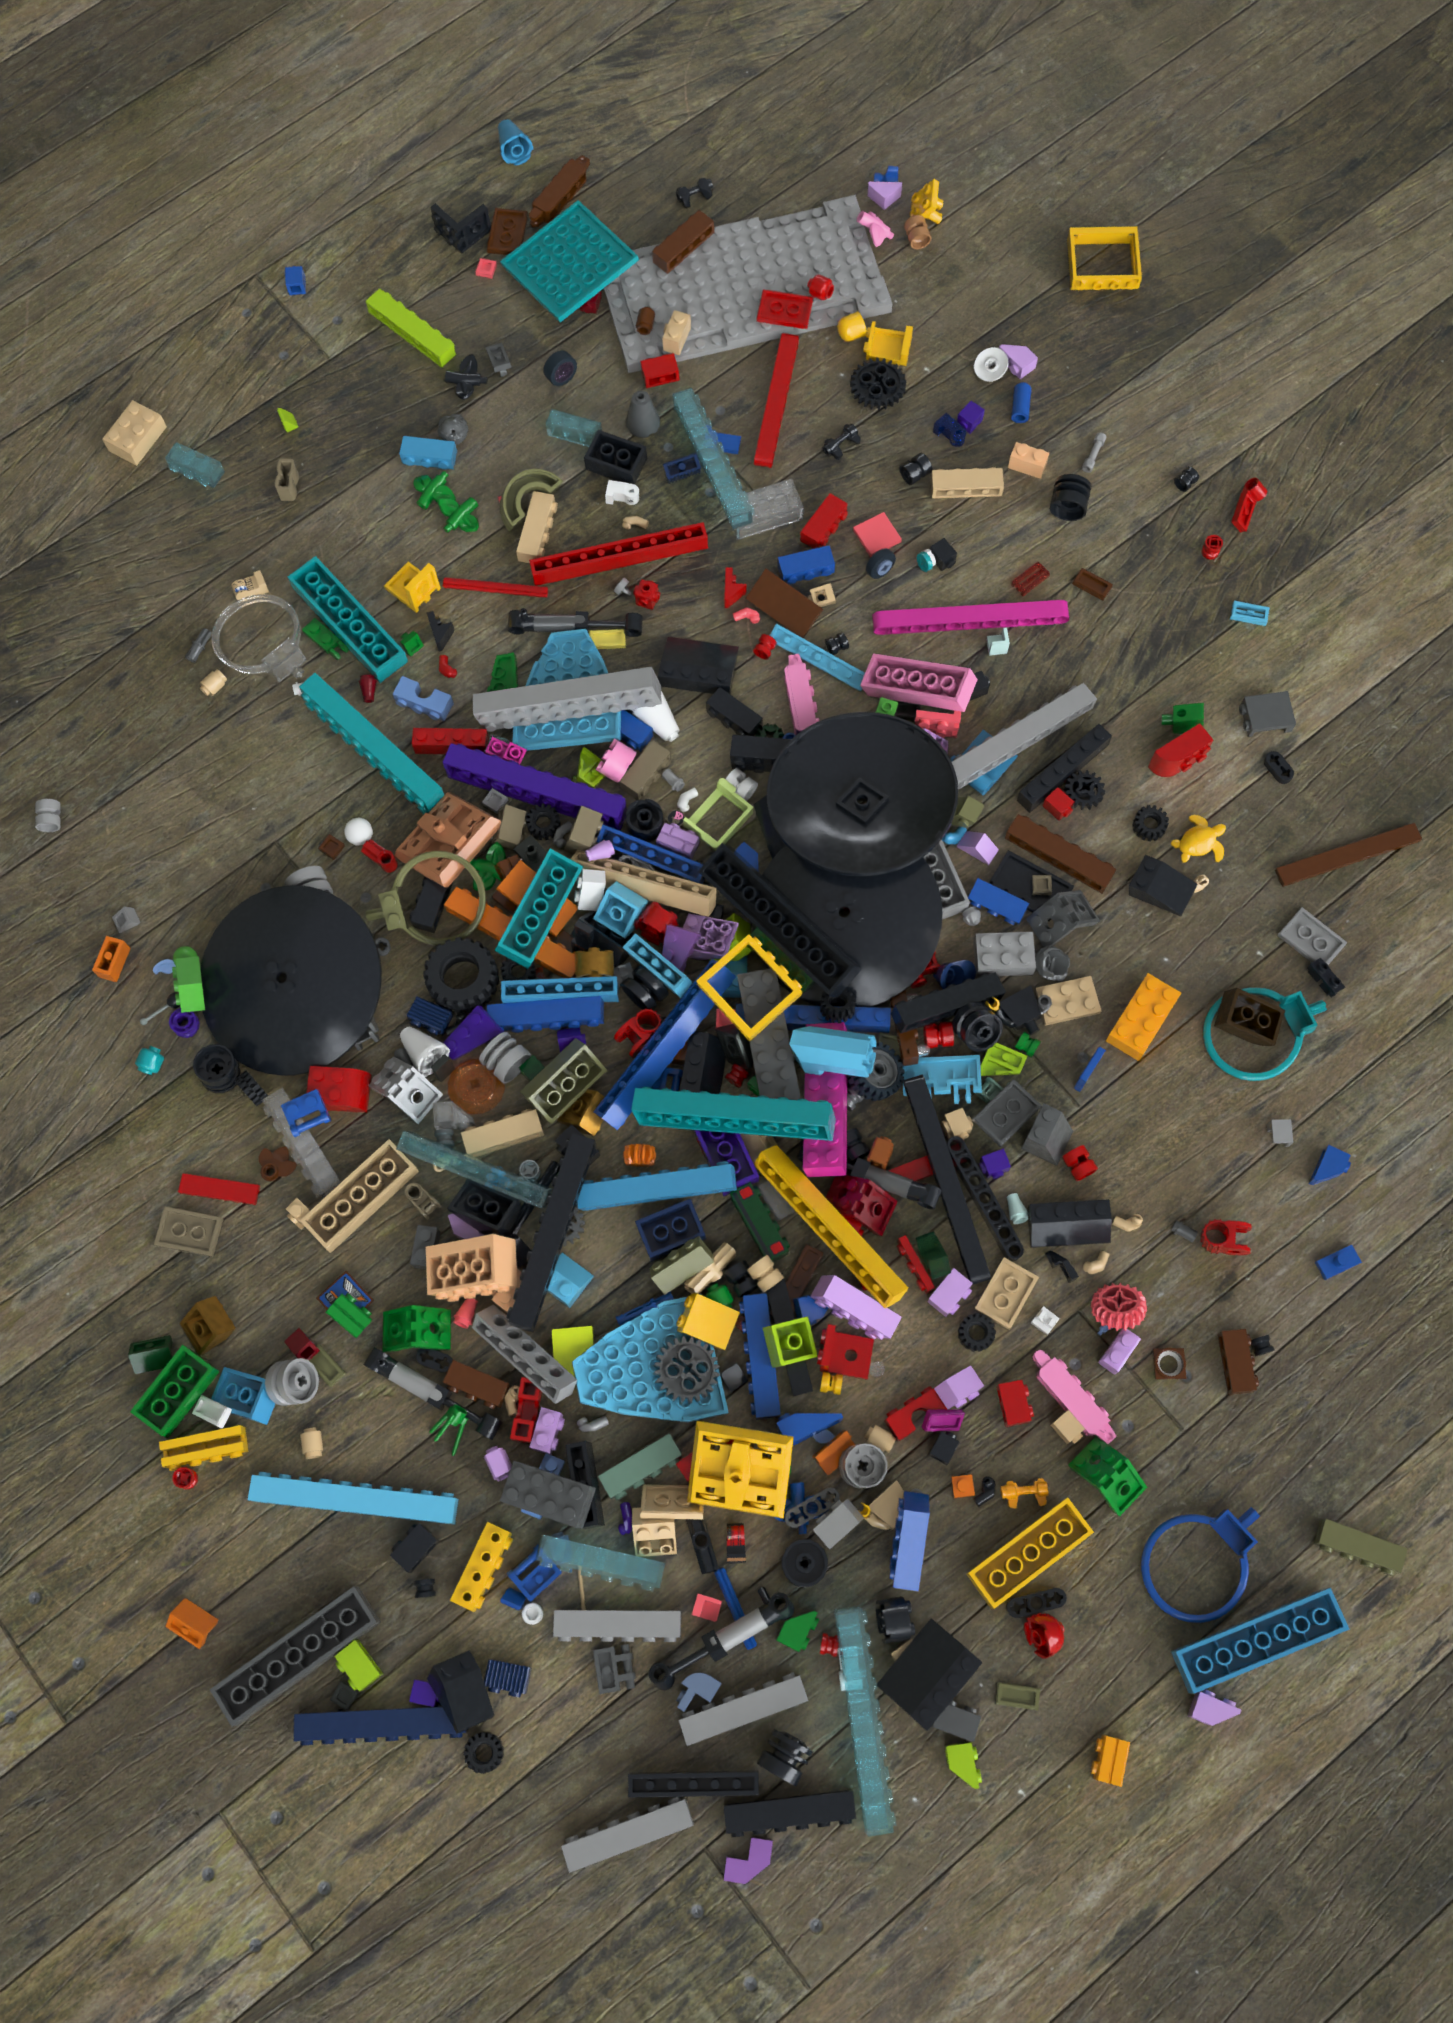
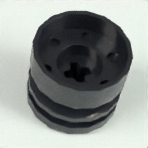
[1049,474,1092,521]
[193,1044,241,1093]
[757,1729,813,1786]

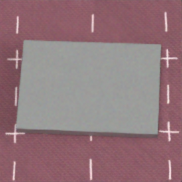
[1277,907,1347,965]

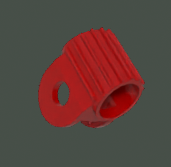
[614,1008,662,1058]
[1200,1219,1252,1255]

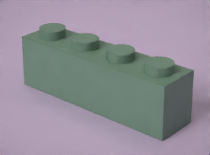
[598,1433,682,1500]

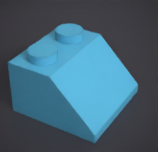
[547,1253,594,1308]

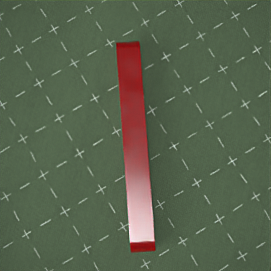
[754,333,799,468]

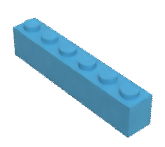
[501,976,619,1003]

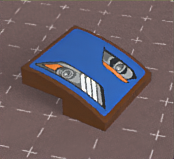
[316,1270,374,1310]

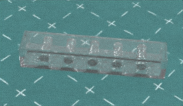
[262,1088,341,1199]

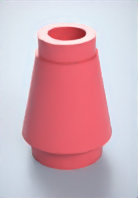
[453,1299,478,1329]

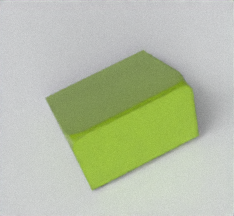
[277,408,298,432]

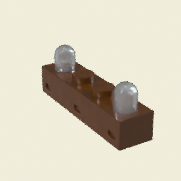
[890,990,930,1066]

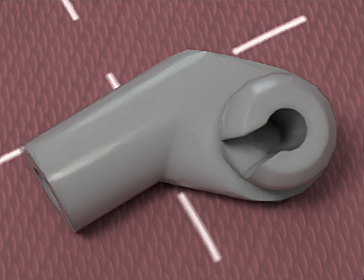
[577,1416,609,1432]

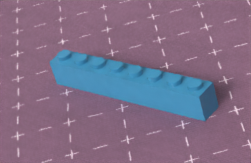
[578,1162,737,1211]

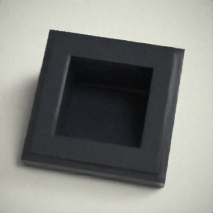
[720,1363,748,1392]

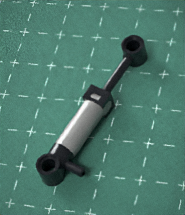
[363,1347,503,1440]
[649,1587,795,1691]

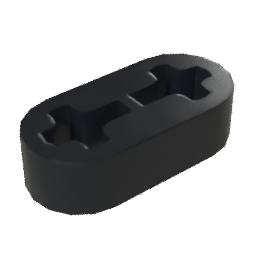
[1264,751,1294,784]
[416,1348,453,1373]

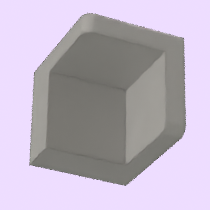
[1267,1119,1293,1147]

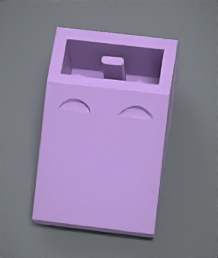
[683,913,739,960]

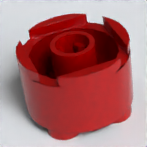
[634,901,678,946]

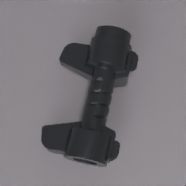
[676,178,713,208]
[822,424,861,460]

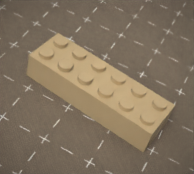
[300,1139,419,1253]

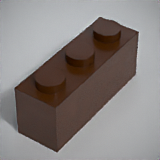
[1217,1329,1259,1395]
[443,1360,511,1410]

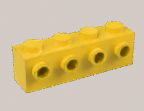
[450,1522,513,1612]

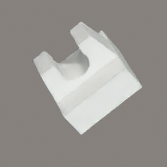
[1031,1306,1060,1335]

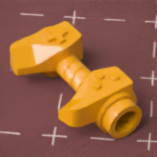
[1000,1478,1048,1509]

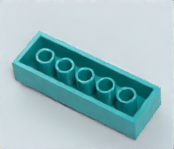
[494,848,583,968]

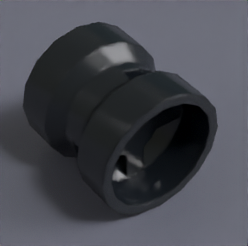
[1174,466,1199,492]
[825,632,849,655]

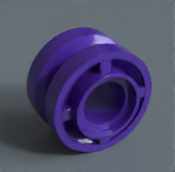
[169,1008,200,1038]

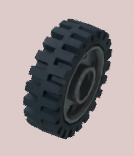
[847,1042,905,1101]

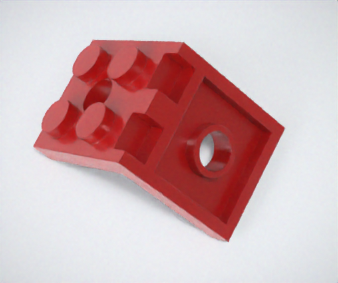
[817,1324,874,1380]

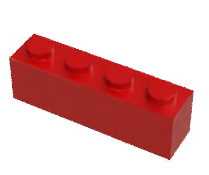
[412,728,489,755]

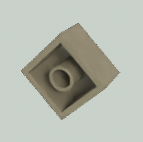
[563,806,603,854]

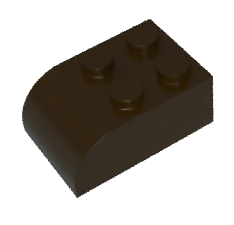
[1214,988,1285,1046]

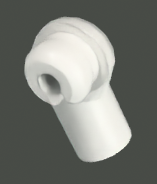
[677,787,698,812]

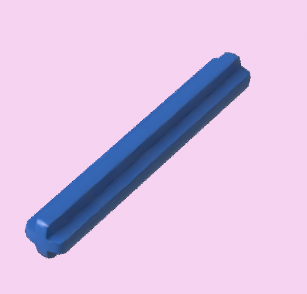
[714,1568,757,1650]

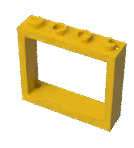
[1067,227,1142,290]
[696,934,802,1042]

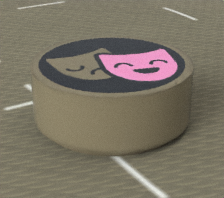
[667,810,685,828]

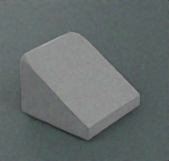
[112,907,140,933]

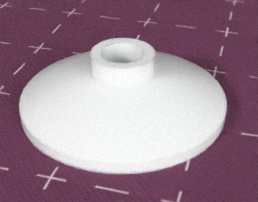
[974,348,1008,382]

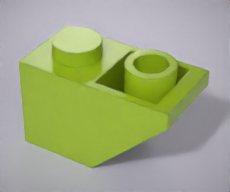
[944,1742,982,1789]

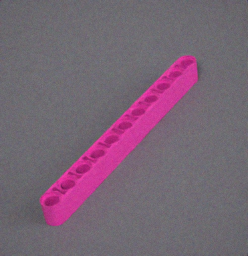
[872,600,1069,635]

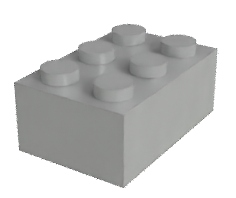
[973,932,1036,977]

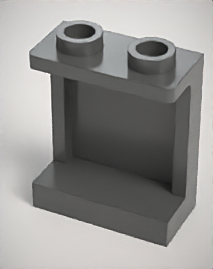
[1239,691,1296,737]

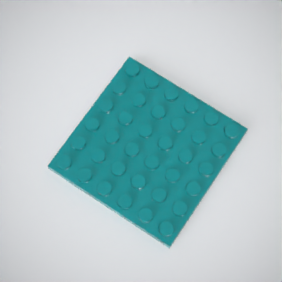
[500,200,639,322]

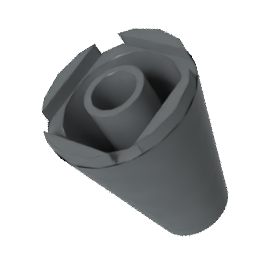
[626,391,660,438]

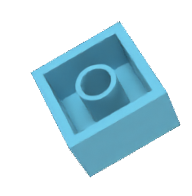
[593,881,648,938]

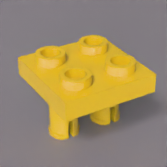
[910,179,944,224]

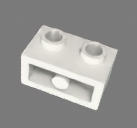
[574,869,606,911]

